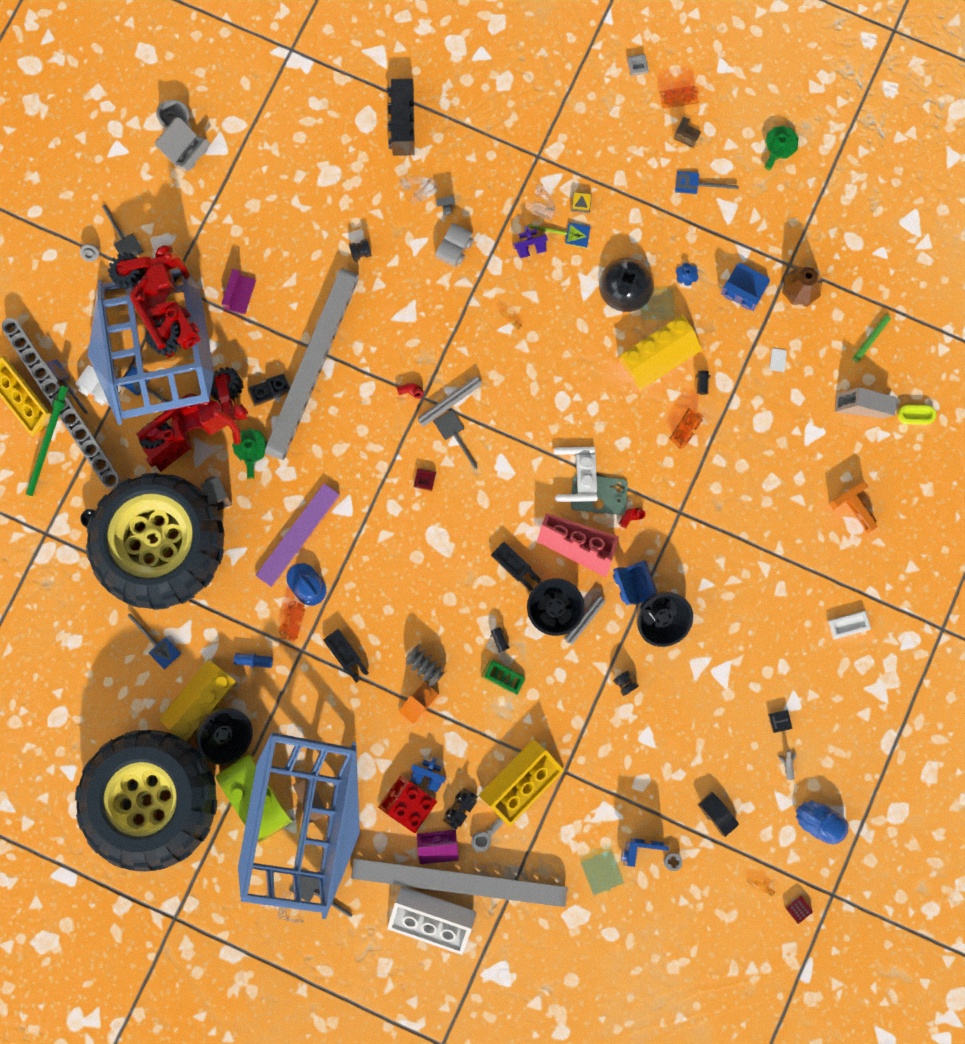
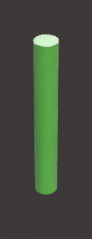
[852,315,891,362]

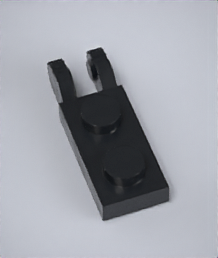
[490,542,541,592]
[323,629,369,683]

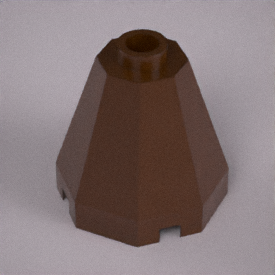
[782,267,822,307]

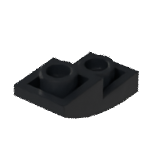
[247,373,290,407]
[697,792,739,837]

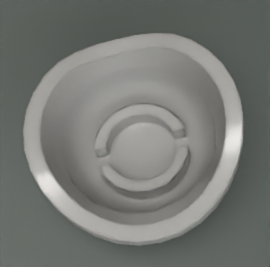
[156,100,189,129]

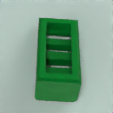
[481,660,526,695]

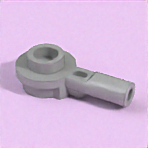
[471,817,504,852]

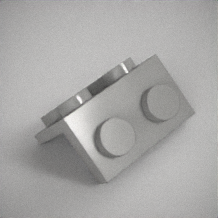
[155,117,210,172]

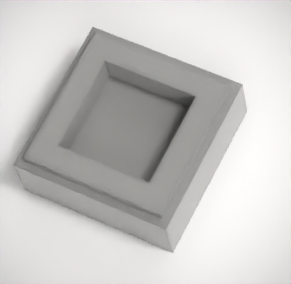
[627,54,649,77]

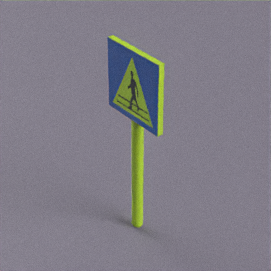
[528,223,591,248]

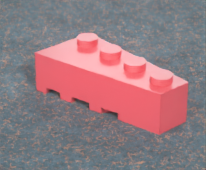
[537,513,619,577]

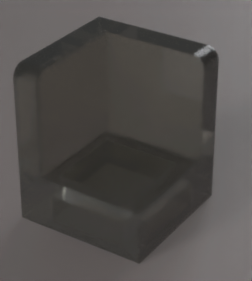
[674,117,701,148]

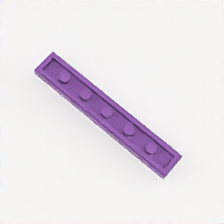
[255,484,340,588]

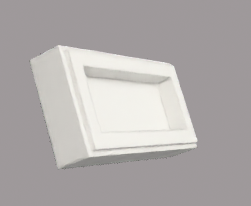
[827,611,871,640]

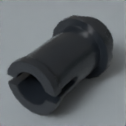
[696,371,711,395]
[490,627,510,653]

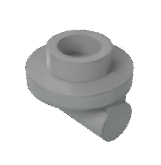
[80,244,101,262]

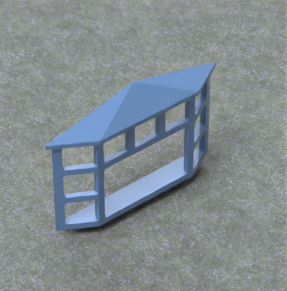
[88,268,214,425]
[238,732,360,919]

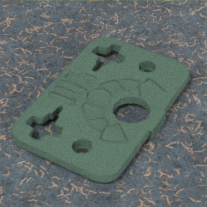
[570,475,628,515]

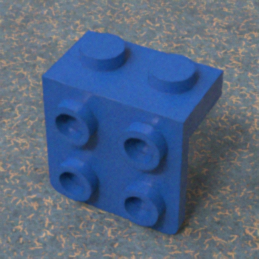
[721,263,770,311]
[613,560,658,605]
[621,838,669,867]

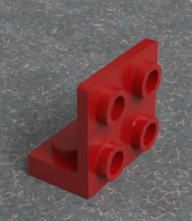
[377,775,437,833]

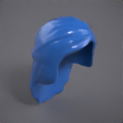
[795,800,849,845]

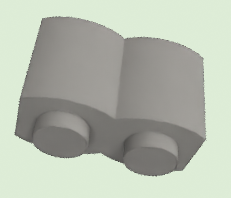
[435,223,474,268]

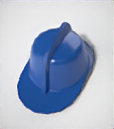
[286,563,326,606]

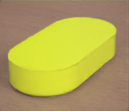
[897,404,937,425]

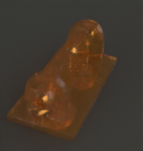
[659,86,699,109]
[669,408,704,449]
[279,601,305,642]

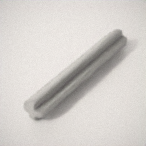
[418,376,482,427]

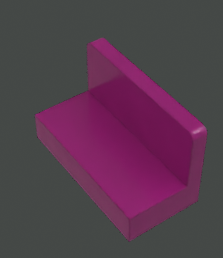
[221,269,256,315]
[417,830,459,864]

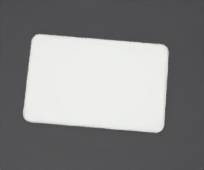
[770,348,787,372]

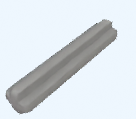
[564,595,606,645]

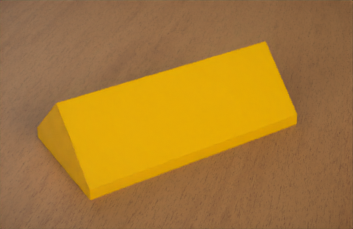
[0,356,51,437]

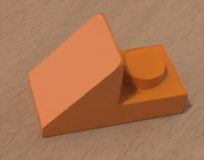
[399,682,439,724]

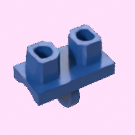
[410,757,446,792]

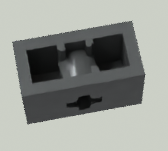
[201,476,232,511]

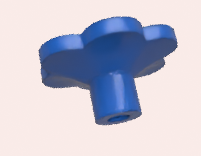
[676,263,698,286]

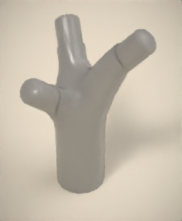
[778,750,797,780]

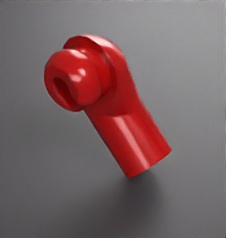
[396,382,424,399]
[618,508,646,529]

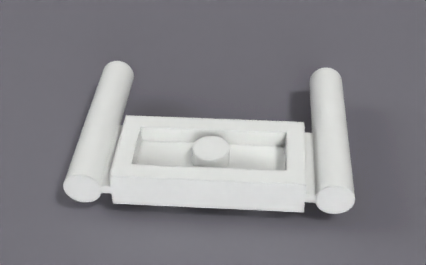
[553,446,597,502]

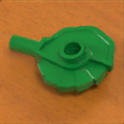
[764,125,799,171]
[232,428,267,479]

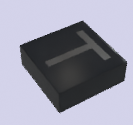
[768,710,793,733]

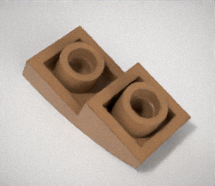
[293,778,327,823]

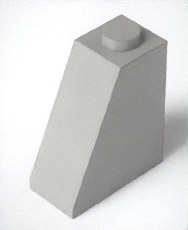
[835,387,897,418]

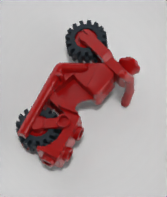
[108,245,201,358]
[136,367,249,472]

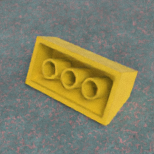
[619,314,702,391]
[158,659,238,743]
[478,739,564,827]

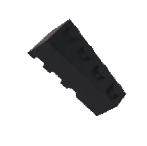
[388,79,415,156]

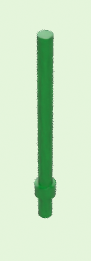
[25,385,68,496]

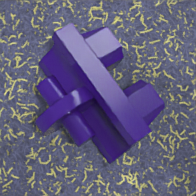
[512,225,548,258]

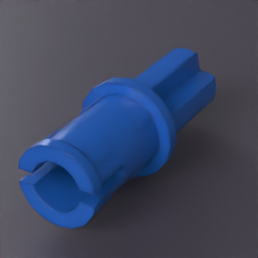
[234,652,273,668]

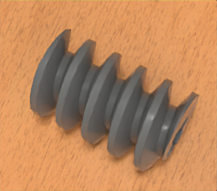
[405,644,447,687]

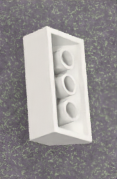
[387,886,477,955]

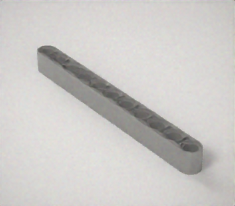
[265,268,359,460]
[1,318,122,491]
[351,859,568,907]

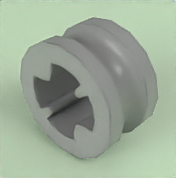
[664,853,683,871]

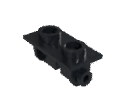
[442,788,478,830]

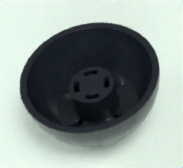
[599,258,654,312]
[527,578,585,636]
[636,591,694,647]
[196,707,253,765]

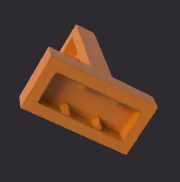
[829,480,878,534]

